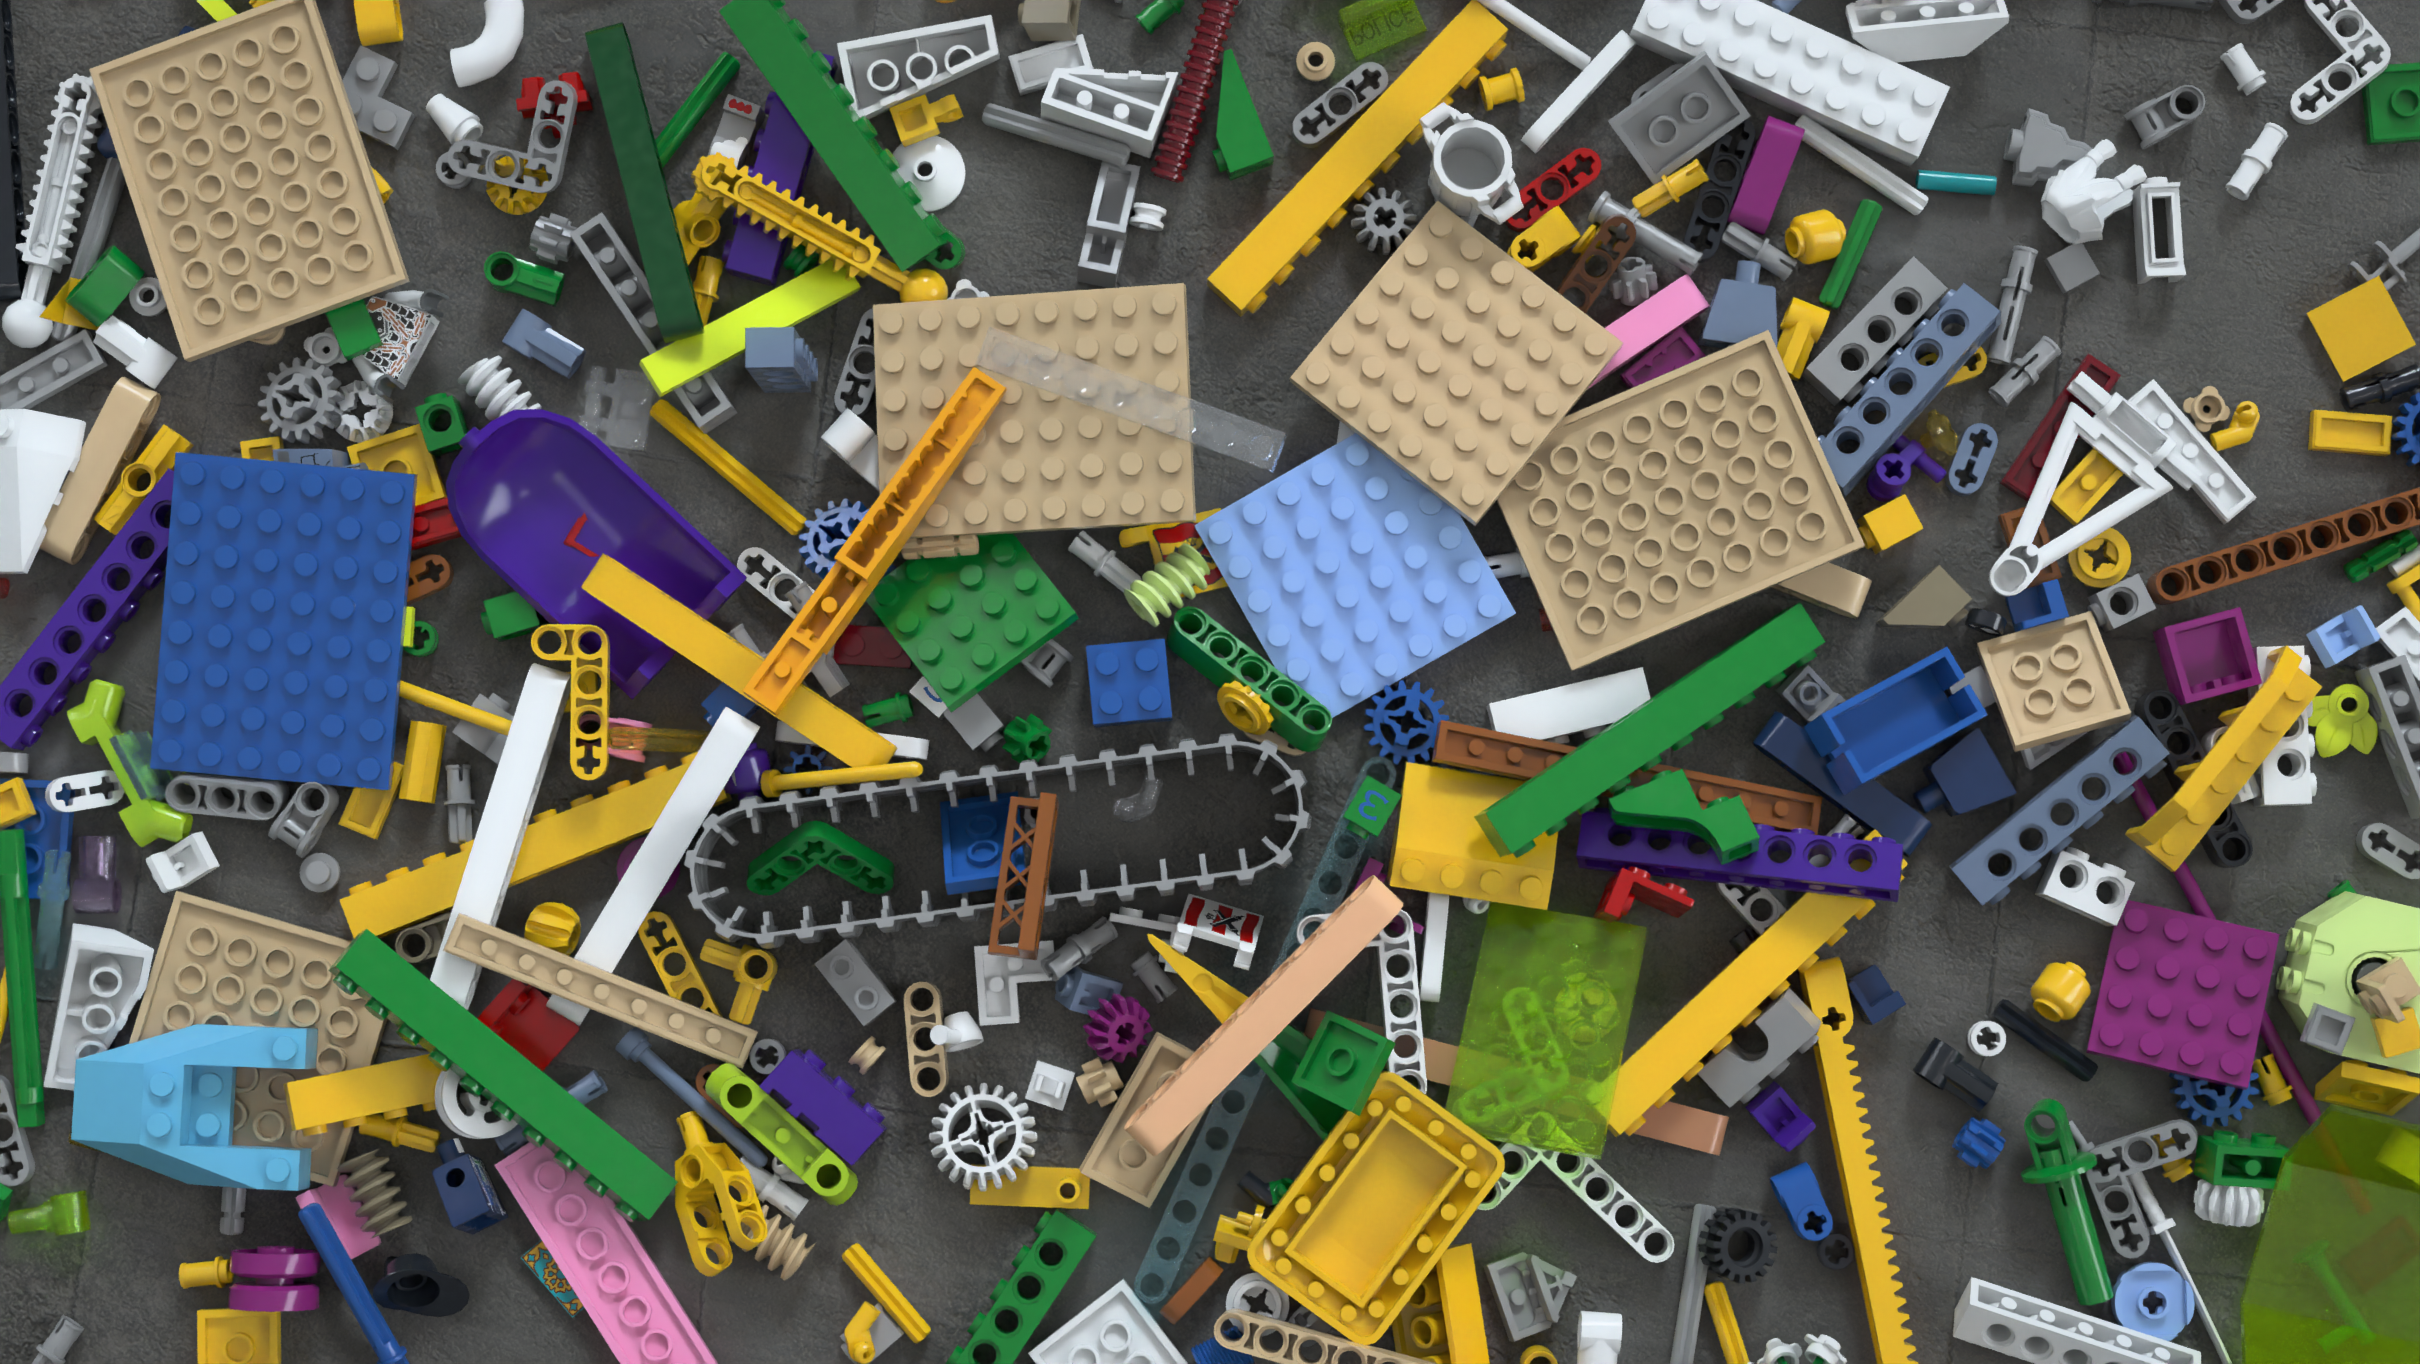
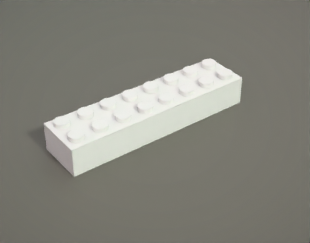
[1629,0,1950,167]

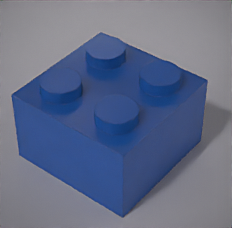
[1086,639,1172,728]

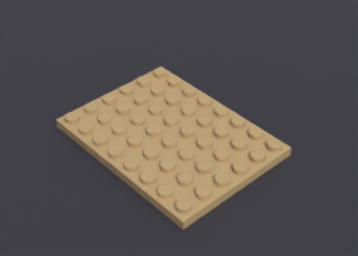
[89,0,410,362]
[873,283,1196,539]
[1497,330,1865,672]

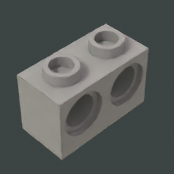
[815,939,899,1026]

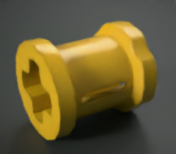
[1478,67,1525,111]

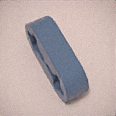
[1945,423,1998,496]

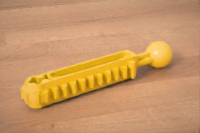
[691,152,948,303]

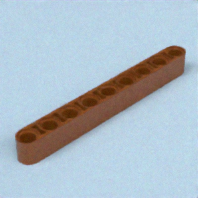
[2146,487,2420,605]

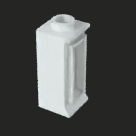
[2132,177,2186,284]

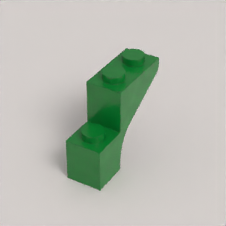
[1609,769,1760,865]

